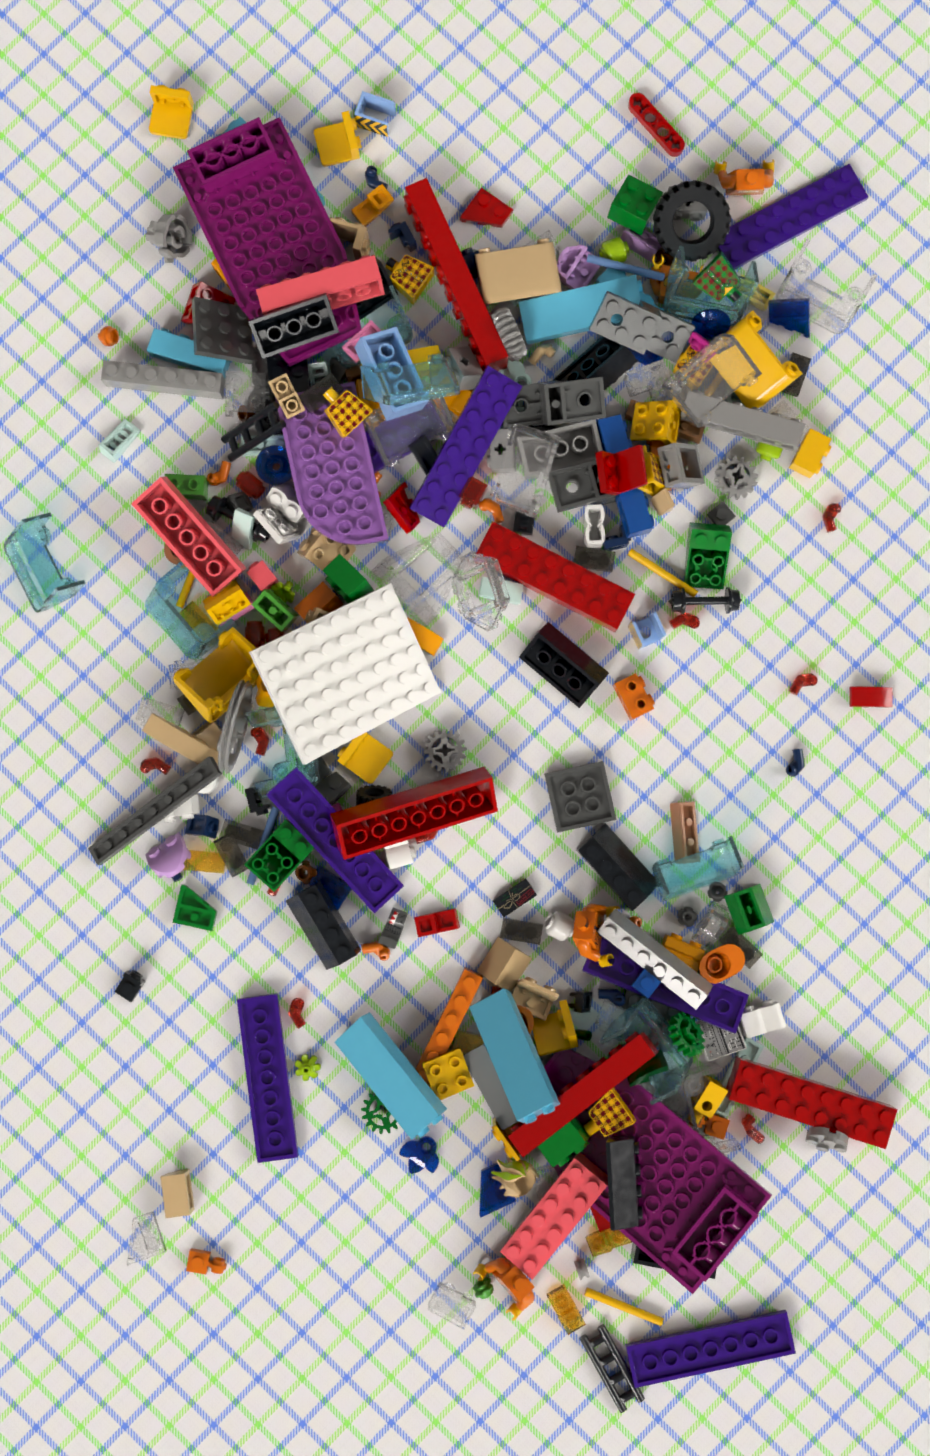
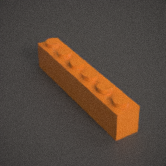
[415,967,483,1087]

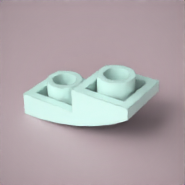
[232,508,255,550]
[478,576,524,605]

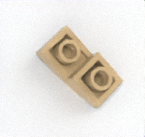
[268,373,305,419]

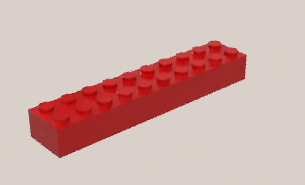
[403,178,508,372]

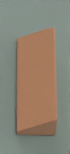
[670,801,700,863]

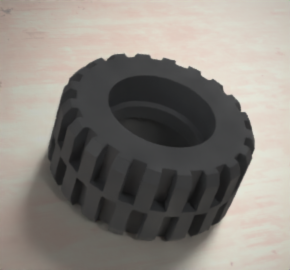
[653,180,731,262]

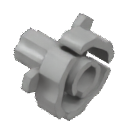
[145,214,193,263]

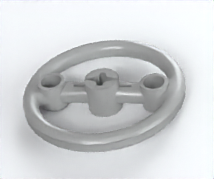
[217,679,253,774]

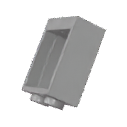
[657,443,705,489]

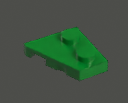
[172,884,218,931]

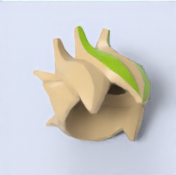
[491,1154,540,1198]

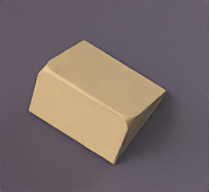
[651,488,675,516]

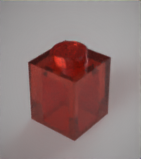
[459,476,488,510]

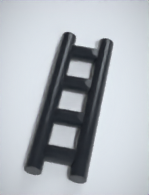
[221,401,286,462]
[579,1324,645,1413]

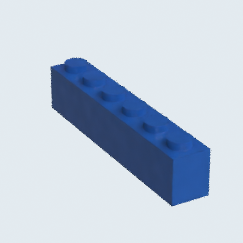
[596,414,654,538]

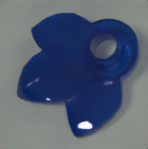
[399,1136,439,1174]

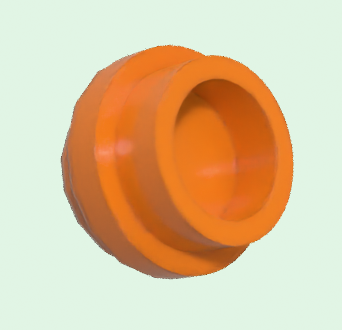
[98,326,119,346]

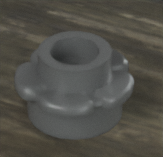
[707,882,728,902]
[677,907,697,927]

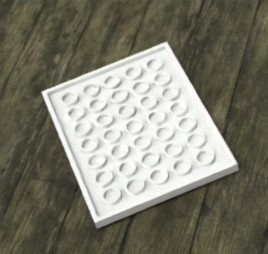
[249,583,441,765]

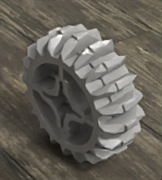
[491,307,527,362]

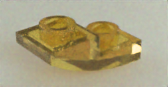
[585,1228,632,1257]
[546,1284,586,1335]

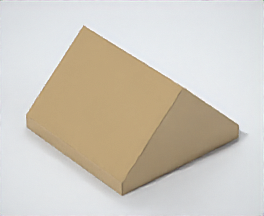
[477,937,532,992]

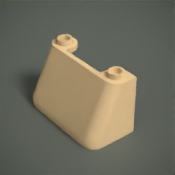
[474,238,562,304]

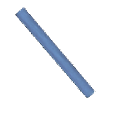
[586,254,665,281]
[246,806,279,885]

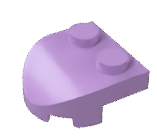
[557,245,601,290]
[145,832,191,878]

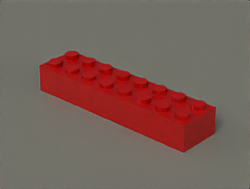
[474,522,635,632]
[330,767,498,860]
[508,1031,659,1157]
[726,1056,898,1149]

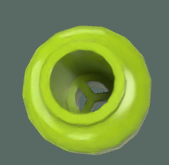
[599,237,629,263]
[756,442,783,462]

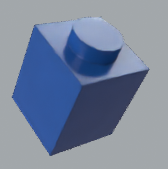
[631,969,661,999]

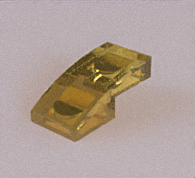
[178,601,222,645]
[183,850,226,873]

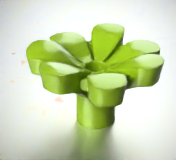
[271,581,295,603]
[295,1054,321,1081]

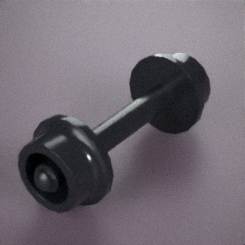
[206,496,271,543]
[668,587,742,615]

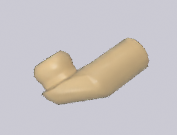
[528,343,556,366]

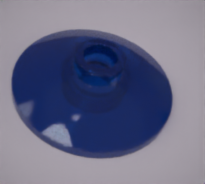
[691,309,731,340]
[255,445,292,485]

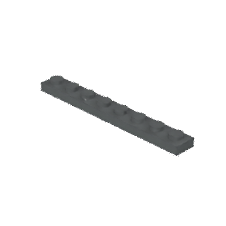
[88,757,223,865]

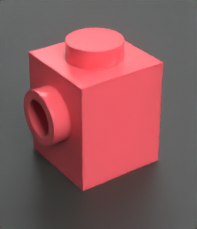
[247,560,278,592]

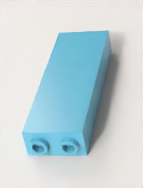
[519,275,645,345]
[469,988,560,1124]
[335,1012,447,1140]

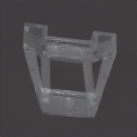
[369,532,467,627]
[451,551,510,631]

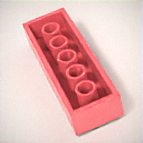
[256,255,385,315]
[131,476,247,596]
[500,1153,608,1280]

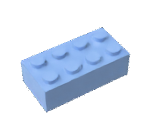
[354,326,429,421]

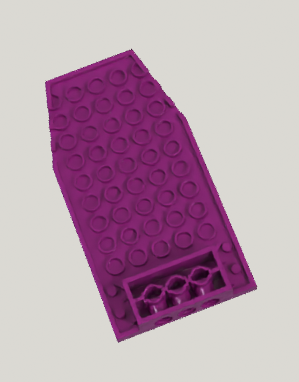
[173,117,361,367]
[537,1049,772,1294]

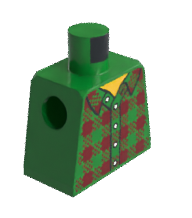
[693,251,742,303]

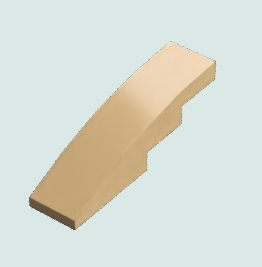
[142,713,219,765]

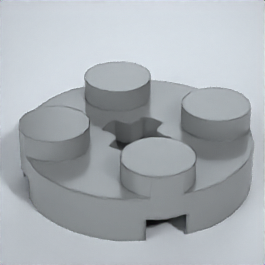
[806,1127,849,1152]

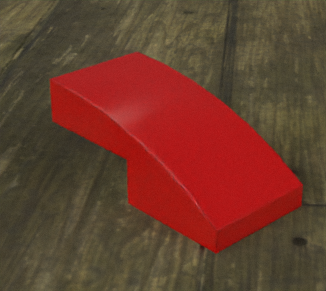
[849,686,893,708]
[414,908,460,937]

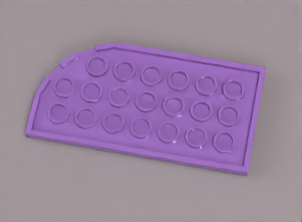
[275,382,388,545]

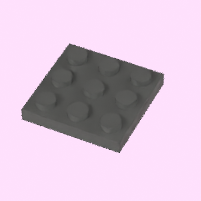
[192,297,254,364]
[544,761,616,833]

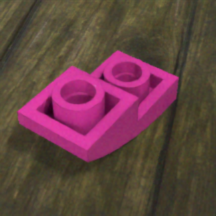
[688,331,711,354]

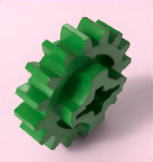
[667,1011,705,1058]
[361,1093,398,1134]

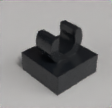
[513,512,535,535]
[568,991,593,1013]

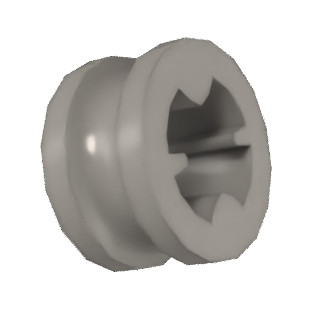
[574,1258,590,1280]

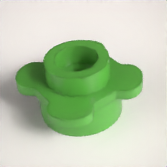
[473,1277,494,1299]

